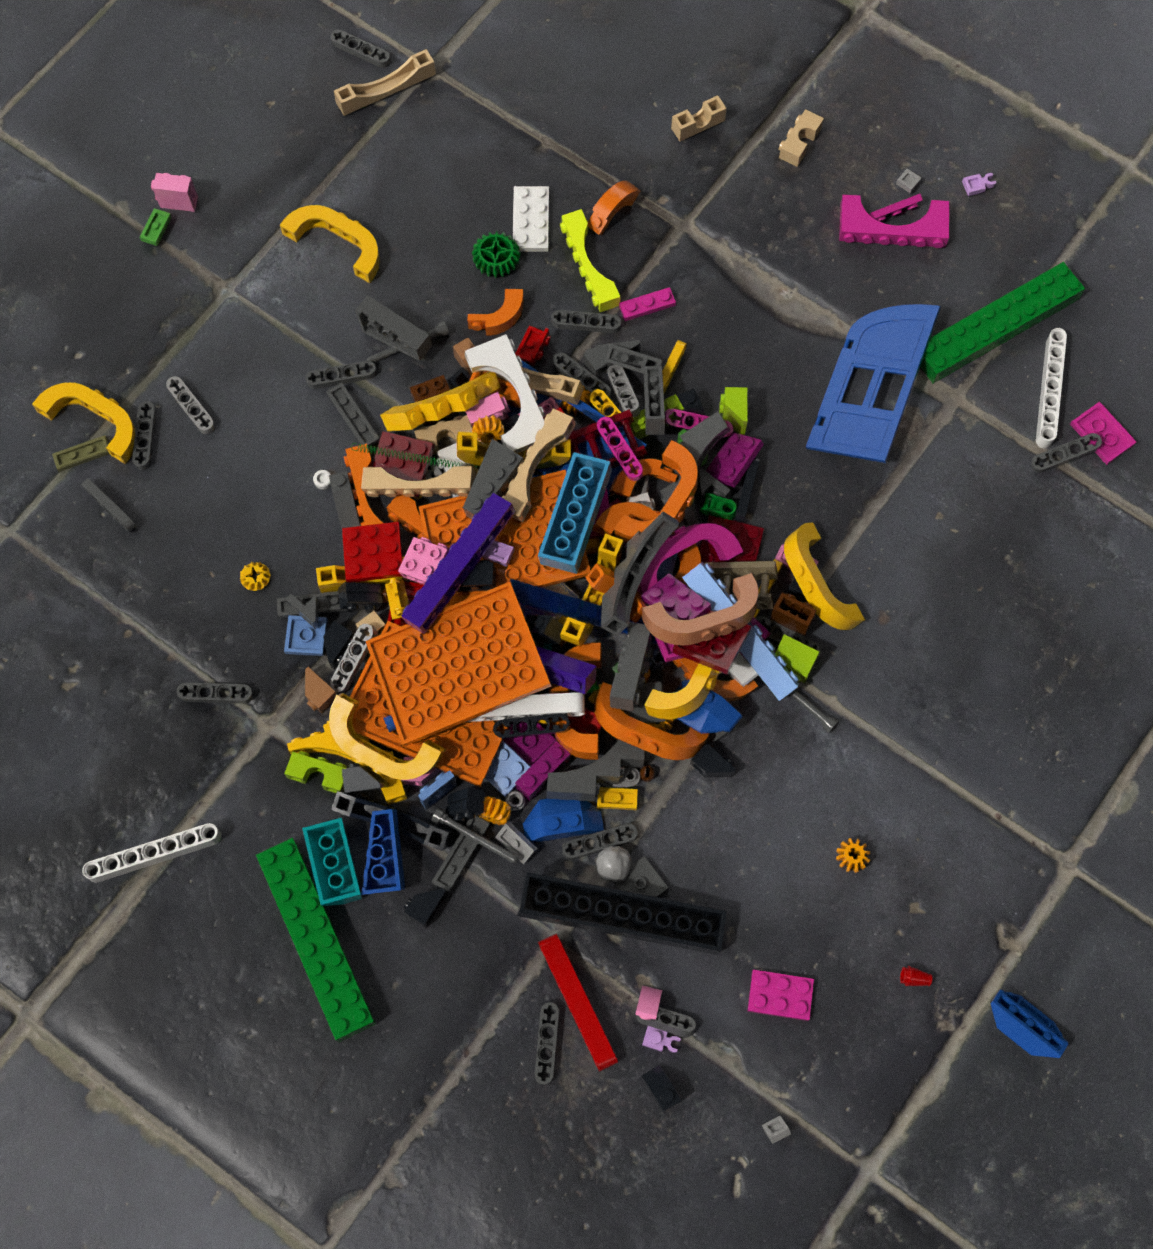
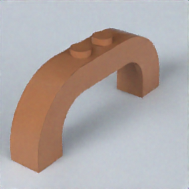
[642,573,758,645]

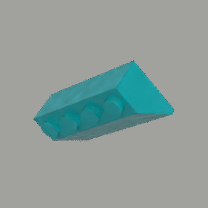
[302,818,362,906]

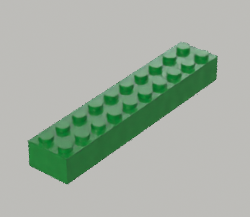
[920,262,1085,384]
[256,838,376,1043]

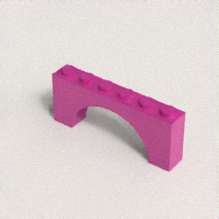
[839,195,949,248]

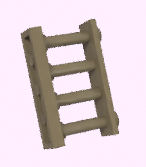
[704,561,778,610]

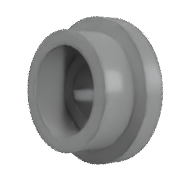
[506,791,525,811]

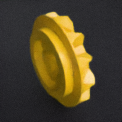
[240,561,270,591]

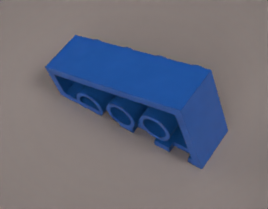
[361,809,405,895]

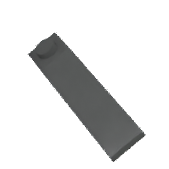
[644,366,665,435]

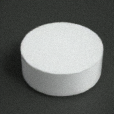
[313,470,331,490]

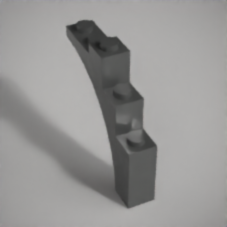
[660,412,731,527]
[601,512,679,636]
[546,739,648,801]

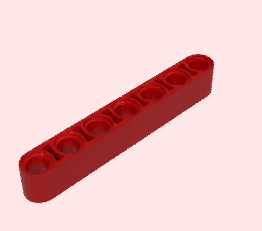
[538,934,618,1072]

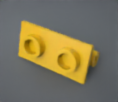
[385,578,409,620]

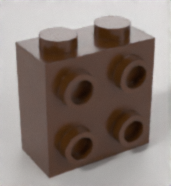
[409,375,458,426]
[770,593,817,637]

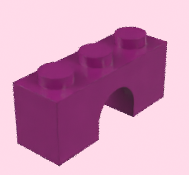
[515,741,571,801]

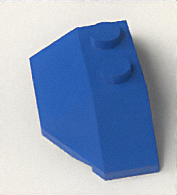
[673,680,742,734]
[523,799,604,843]
[990,989,1069,1058]

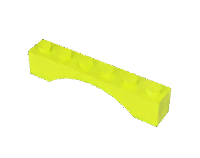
[560,209,620,312]

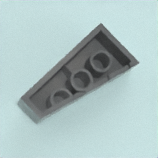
[355,295,433,361]
[463,439,524,519]
[610,622,655,712]

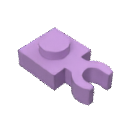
[962,173,996,196]
[642,1026,681,1053]

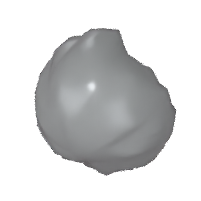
[596,846,632,883]

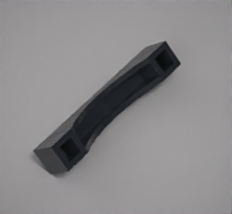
[331,789,453,851]

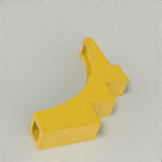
[380,371,501,431]
[287,721,407,805]

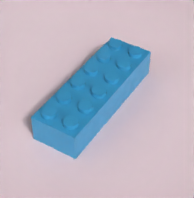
[538,452,612,574]

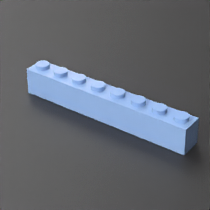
[682,562,799,701]

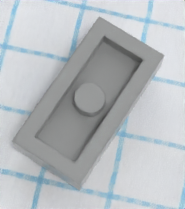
[495,822,538,865]

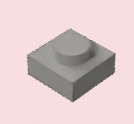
[896,169,921,193]
[762,1116,791,1144]

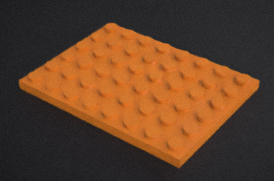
[419,470,591,608]
[366,582,551,747]
[350,621,508,787]

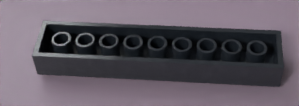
[517,872,727,955]

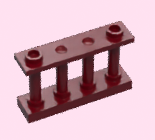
[568,409,648,468]

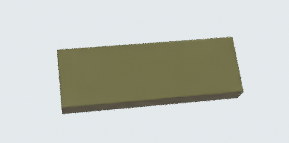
[52,435,109,472]

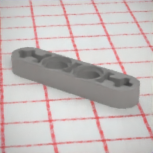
[607,365,640,417]
[166,376,215,434]
[330,624,377,693]

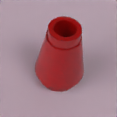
[900,966,932,986]

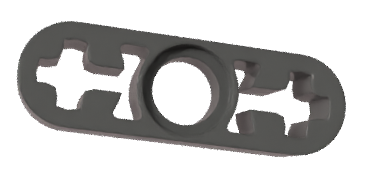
[636,1007,696,1037]

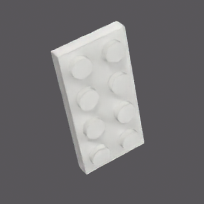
[513,186,549,252]

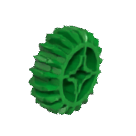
[472,231,520,278]

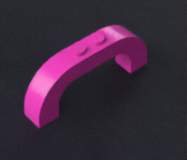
[637,523,743,604]

